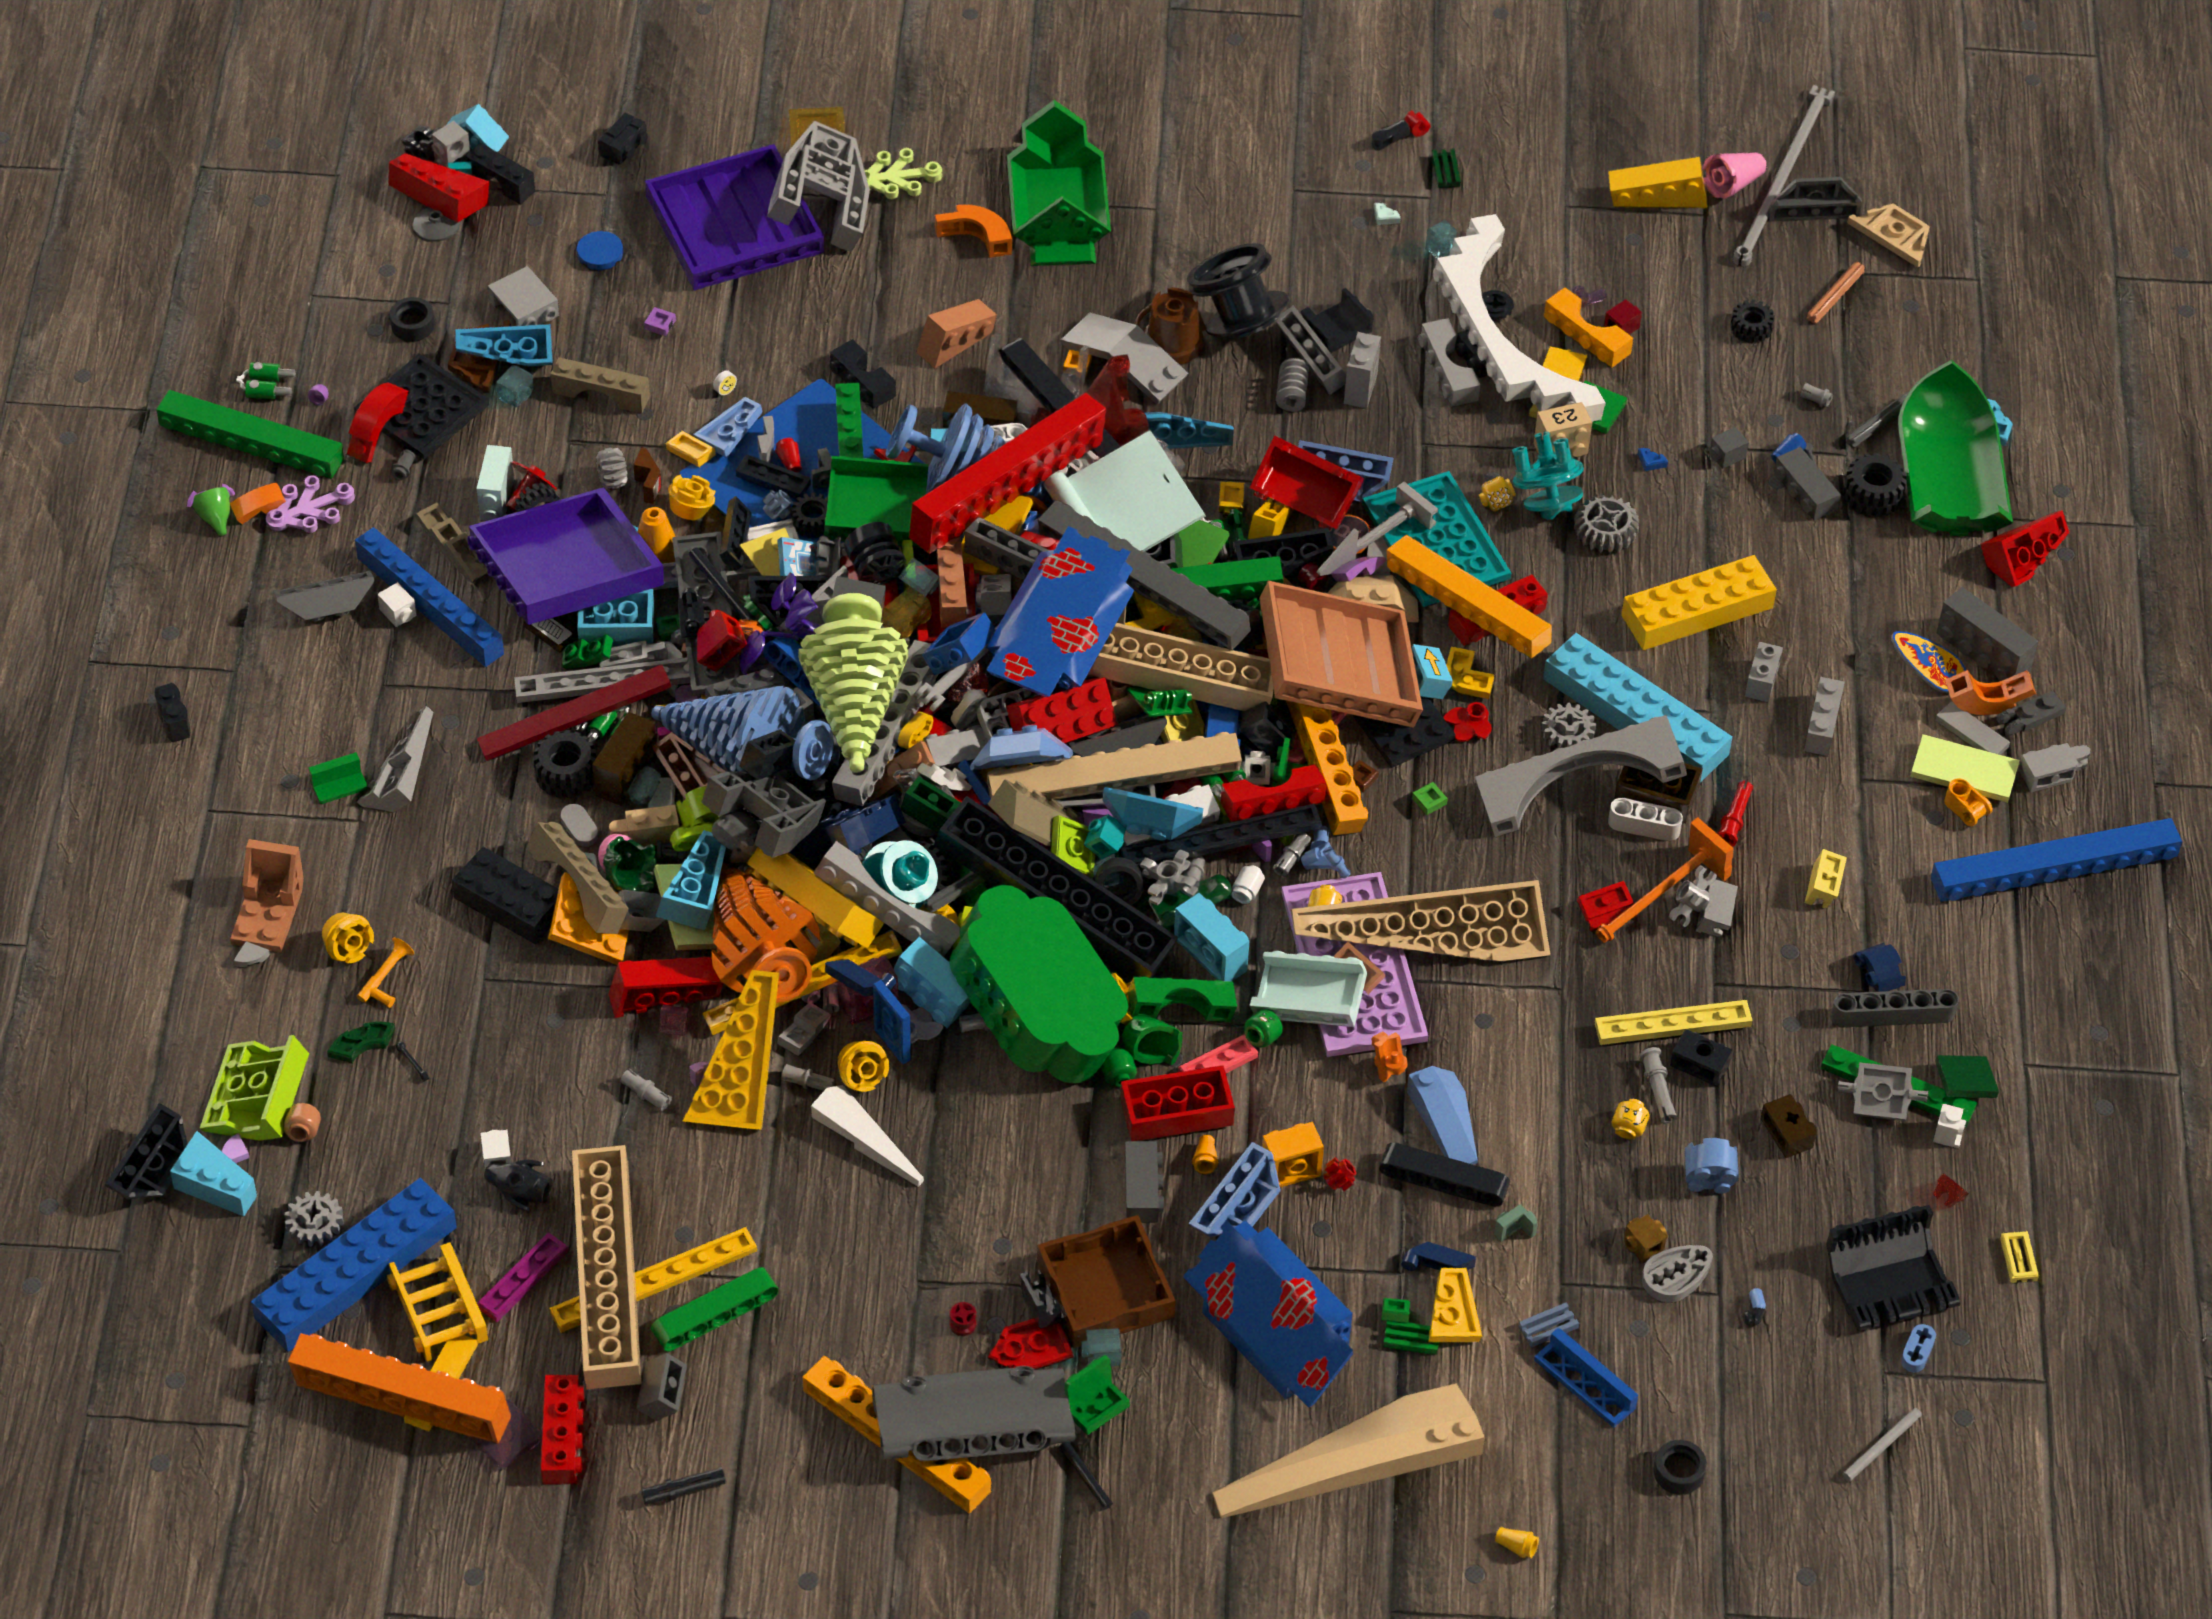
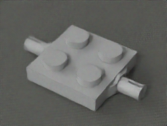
[1838,1062,1928,1121]

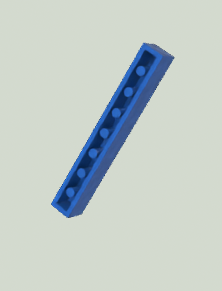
[355,527,504,667]

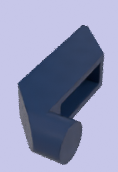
[825,959,897,997]
[1401,1242,1476,1271]

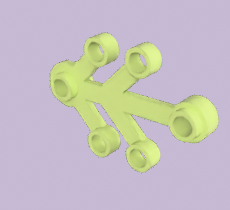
[864,148,942,199]

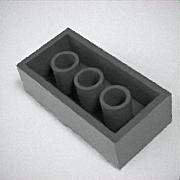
[1936,587,2038,681]

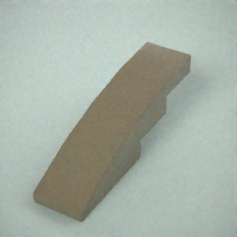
[416,502,488,583]

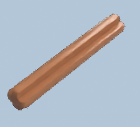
[1807,262,1865,324]

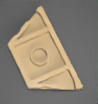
[1847,204,1930,268]

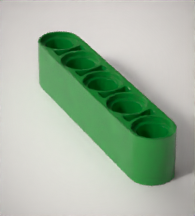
[651,1267,779,1352]

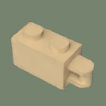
[609,804,679,847]

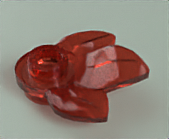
[945,661,989,702]

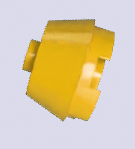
[668,475,715,520]
[322,913,374,964]
[837,1041,889,1092]

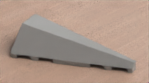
[357,705,433,812]

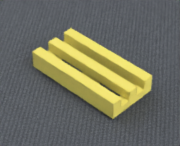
[2000,1231,2039,1283]

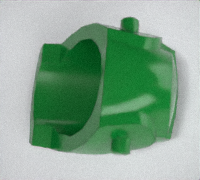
[1122,1015,1182,1065]

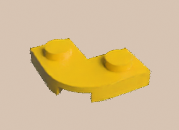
[1446,646,1495,699]

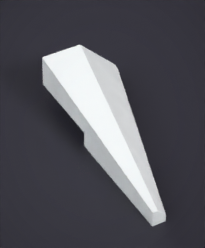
[811,1085,924,1187]

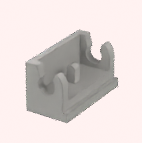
[1696,880,1738,936]

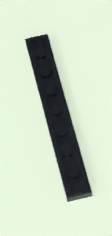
[1120,804,1322,869]

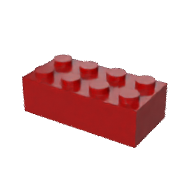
[1006,677,1118,743]
[1120,1065,1235,1141]

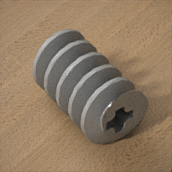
[1276,359,1309,412]

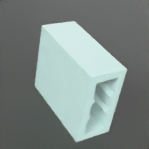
[477,445,514,521]

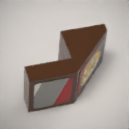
[633,447,662,504]

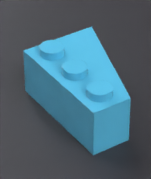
[170,1131,257,1216]

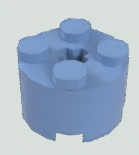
[1684,1138,1739,1194]

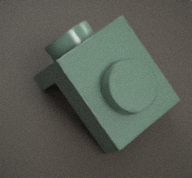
[1494,1204,1538,1242]

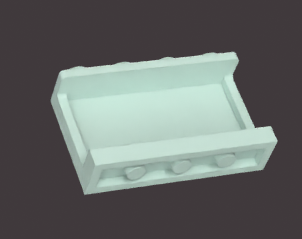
[1250,951,1367,1027]

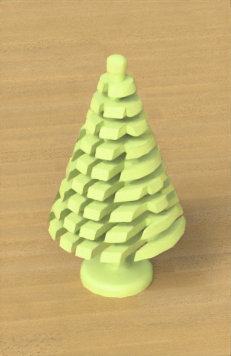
[798,593,909,773]

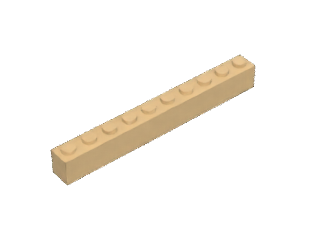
[987,732,1242,801]

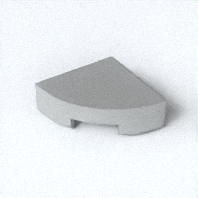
[234,941,270,967]

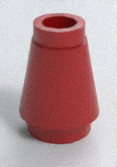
[775,438,802,473]

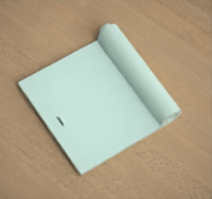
[1044,430,1205,551]

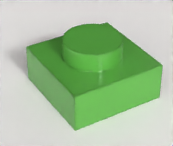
[1412,782,1448,815]

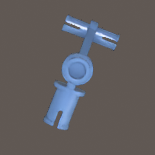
[1301,826,1350,879]

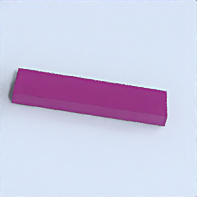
[477,1232,569,1322]

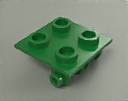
[1126,686,1192,717]

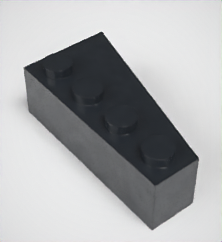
[1232,528,1334,580]

